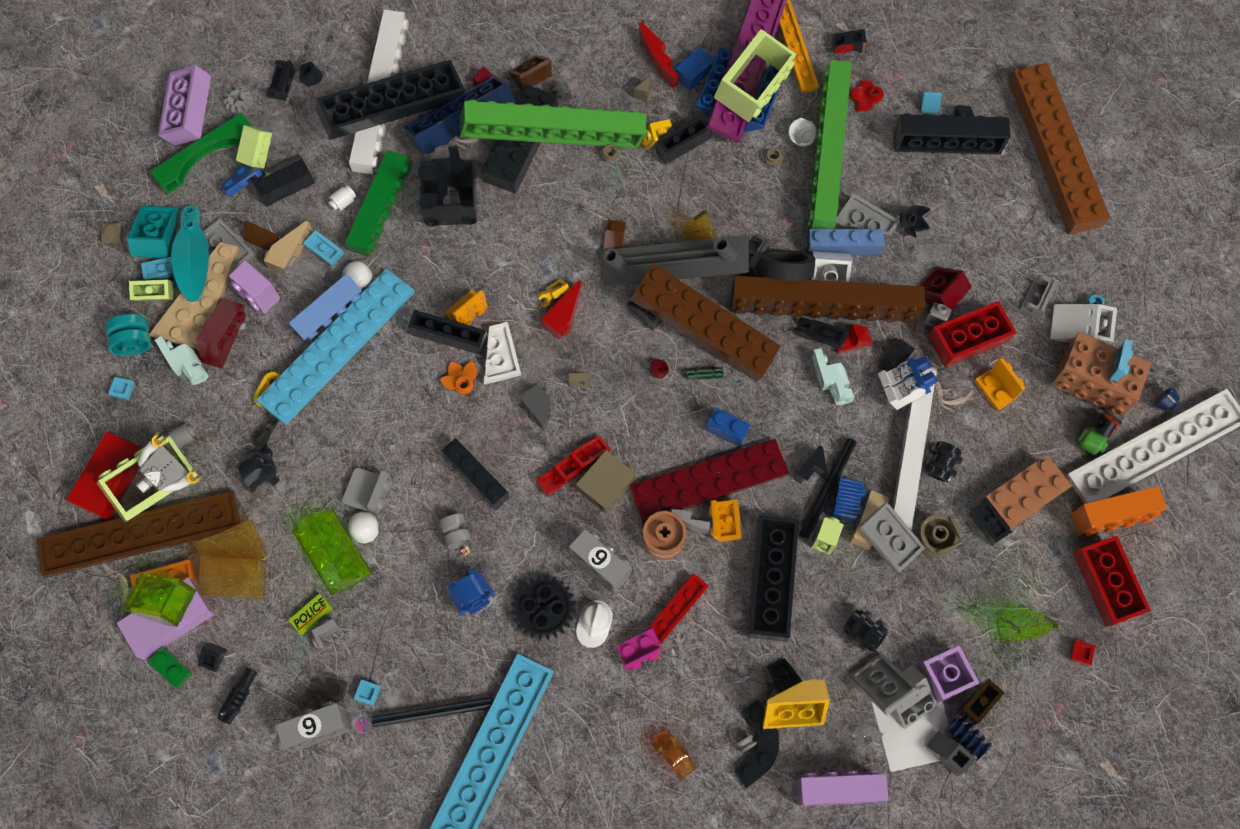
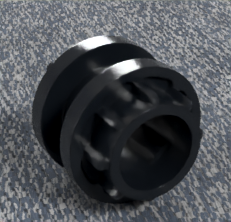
[923,441,963,482]
[844,610,888,652]

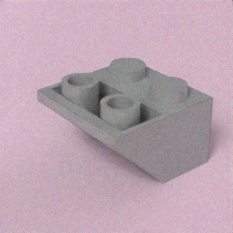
[892,666,937,729]

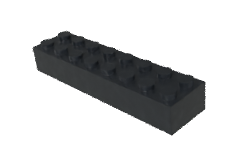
[315,59,465,140]

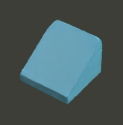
[920,92,942,113]

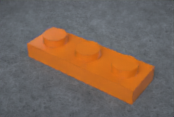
[130,559,196,596]

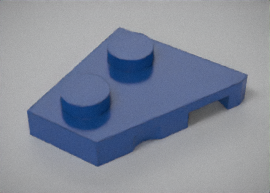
[219,164,262,197]

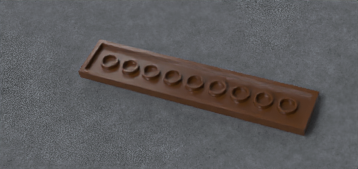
[37,491,242,578]

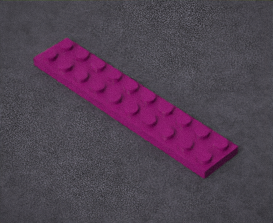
[706,0,787,143]

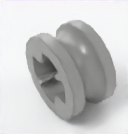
[737,735,757,753]

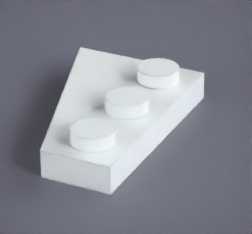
[484,322,521,384]

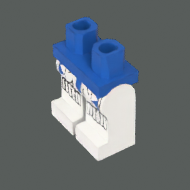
[878,357,938,410]

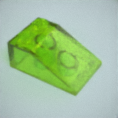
[122,573,196,627]
[995,608,1059,643]

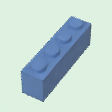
[807,229,885,255]
[289,273,362,340]

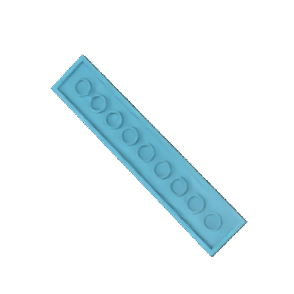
[256,269,415,426]
[430,654,554,829]

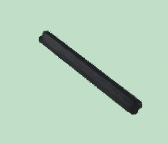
[799,438,857,541]
[372,697,494,727]

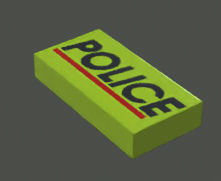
[288,594,333,636]

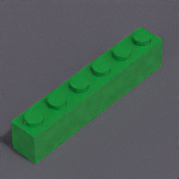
[345,150,411,257]

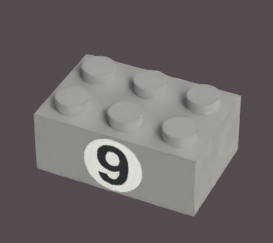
[569,529,630,594]
[276,701,351,753]

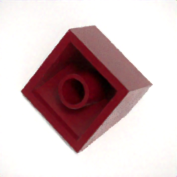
[919,266,972,311]

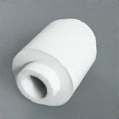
[328,185,356,211]

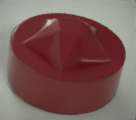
[649,359,669,379]

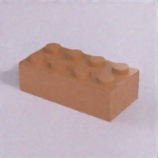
[980,455,1072,530]

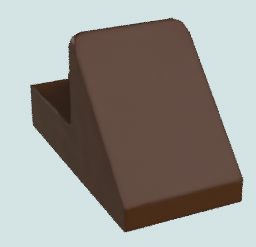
[603,220,626,251]

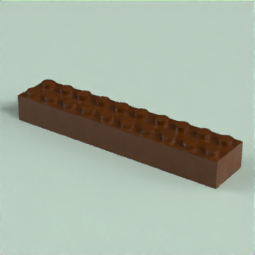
[731,276,925,323]

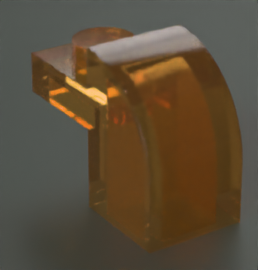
[651,730,697,781]

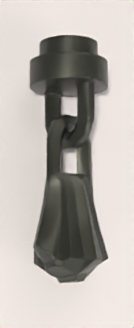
[253,416,279,447]

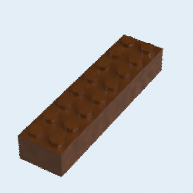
[630,263,781,381]

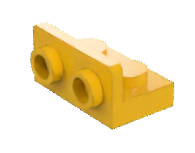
[641,119,672,150]

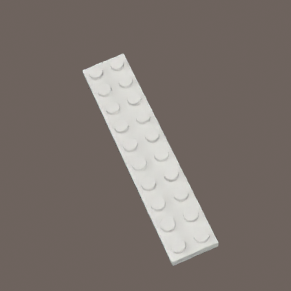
[1066,389,1240,504]

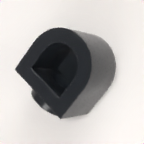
[299,62,323,87]

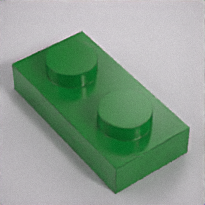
[147,646,192,689]

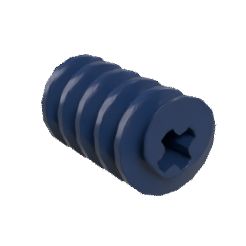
[944,715,992,761]

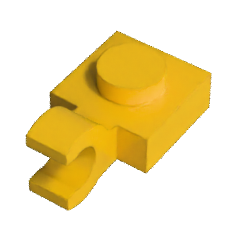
[536,279,570,308]

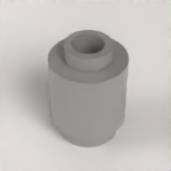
[165,423,196,449]

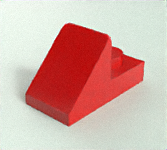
[835,324,873,354]

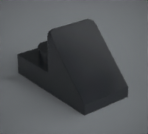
[795,445,828,484]
[767,658,802,693]

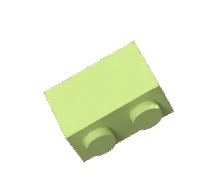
[236,125,272,168]
[129,280,174,301]
[811,517,844,555]

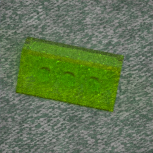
[292,509,372,595]

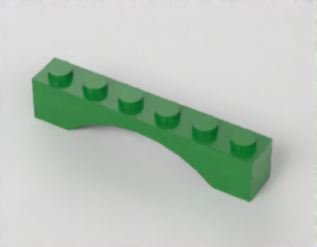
[150,112,253,195]

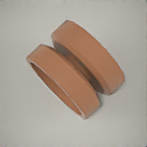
[642,511,687,560]

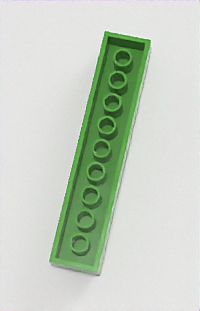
[806,60,852,229]
[460,100,647,148]

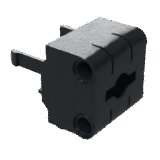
[417,146,477,226]

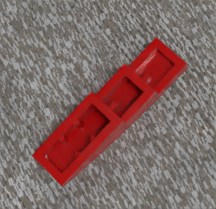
[639,22,679,88]
[536,435,611,497]

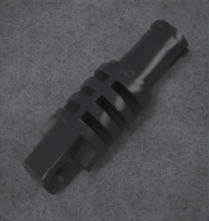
[217,667,258,725]

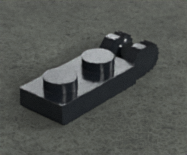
[794,317,849,349]

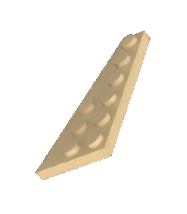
[150,242,240,350]

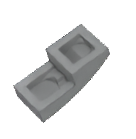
[672,509,710,534]

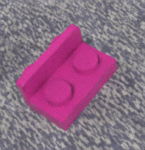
[616,628,664,671]

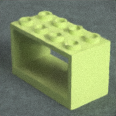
[714,29,796,122]
[97,436,197,522]

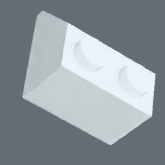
[810,251,852,282]

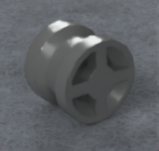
[551,81,572,103]

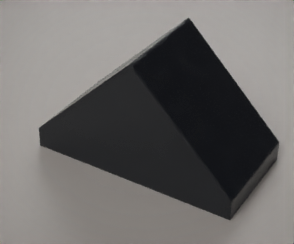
[878,339,915,372]

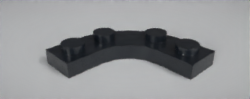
[734,700,779,788]

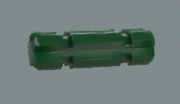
[686,367,723,381]

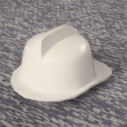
[576,600,613,648]

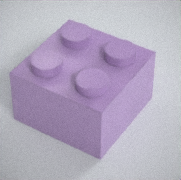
[229,261,280,314]
[918,645,979,704]

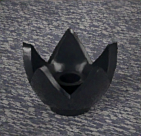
[899,205,931,238]

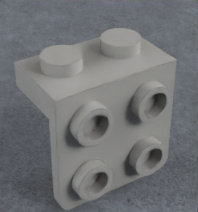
[342,468,393,515]

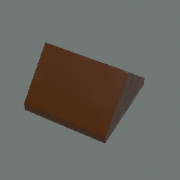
[508,55,552,90]

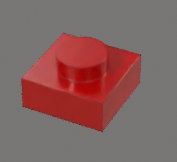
[1069,640,1095,666]

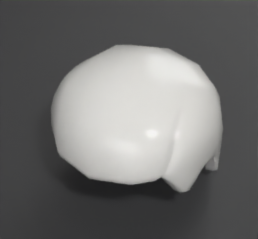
[788,118,818,147]
[342,261,373,290]
[348,511,379,544]

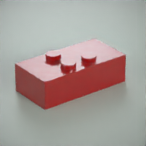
[928,301,1017,368]
[66,431,142,521]
[1073,535,1151,627]

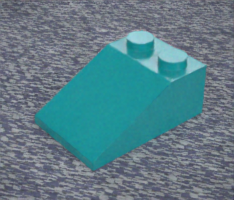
[127,205,179,258]

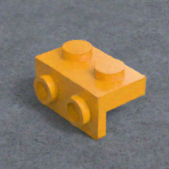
[709,499,742,542]

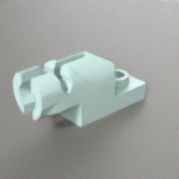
[155,336,208,385]
[811,348,854,405]

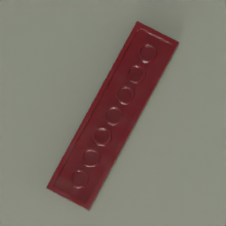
[630,438,789,523]

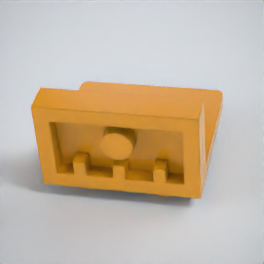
[444,289,488,325]
[974,357,1025,412]

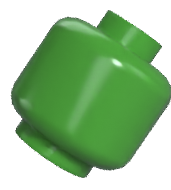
[1077,426,1109,455]

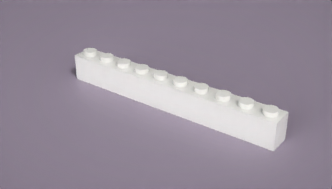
[349,10,409,174]

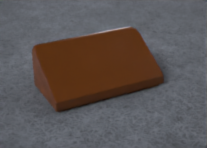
[243,221,280,251]

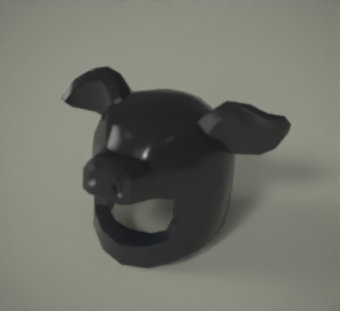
[237,446,280,493]

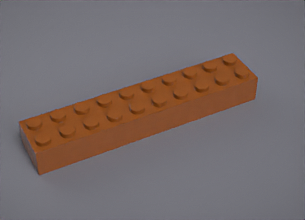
[1008,63,1110,235]

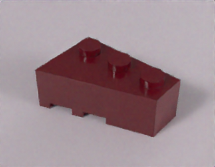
[196,298,246,369]

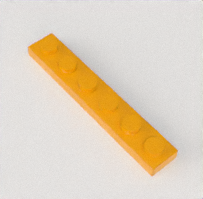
[779,0,819,94]

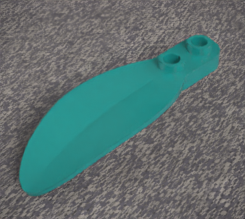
[171,205,209,302]

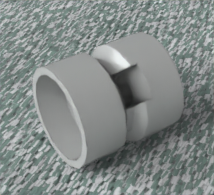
[439,514,472,549]

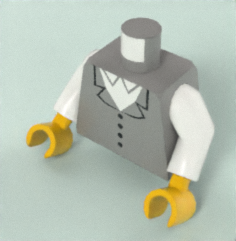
[135,432,201,494]

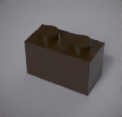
[957,678,1005,725]

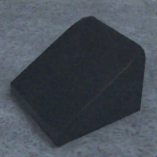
[954,105,974,116]
[198,643,227,672]

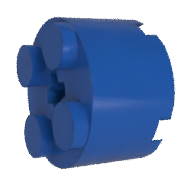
[448,569,495,616]

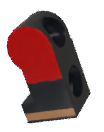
[832,29,867,54]
[1095,410,1122,438]

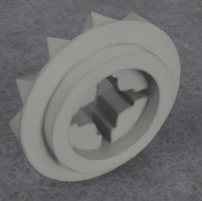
[223,87,252,114]

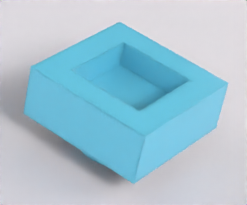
[108,377,135,401]
[354,679,381,706]

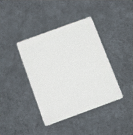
[871,700,952,772]

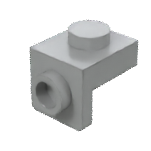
[924,302,951,327]
[311,619,341,651]

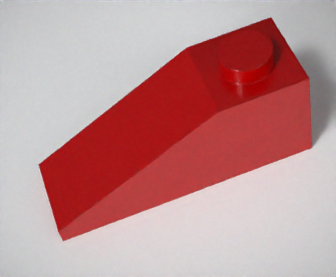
[541,280,582,339]

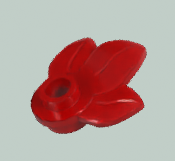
[849,80,884,112]

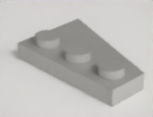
[835,193,900,238]

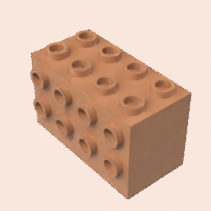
[1051,332,1152,416]

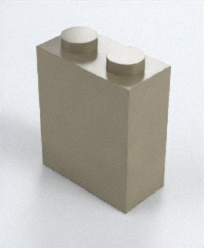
[576,450,636,514]

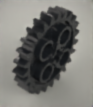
[511,575,576,641]

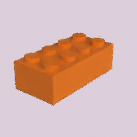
[1071,486,1167,537]

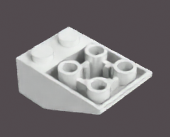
[1049,304,1117,345]

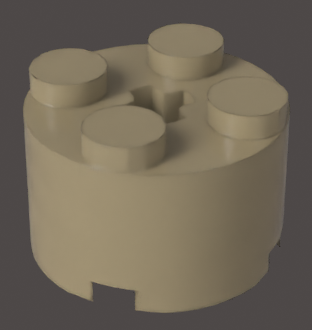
[916,514,961,558]

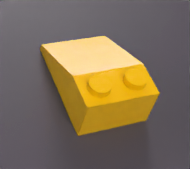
[762,679,830,729]

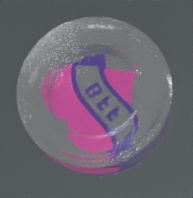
[351,713,373,735]

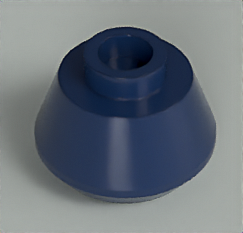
[1154,387,1180,411]

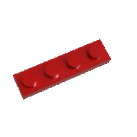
[646,573,709,644]

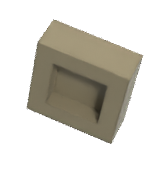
[101,223,123,244]
[569,371,589,387]

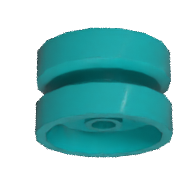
[104,314,152,356]

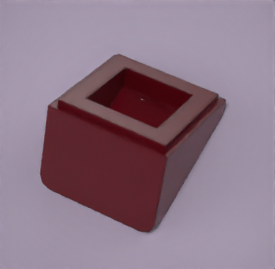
[473,66,494,86]

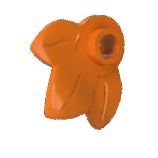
[440,361,477,395]

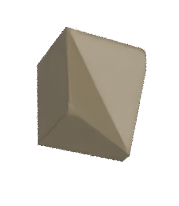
[634,77,652,101]

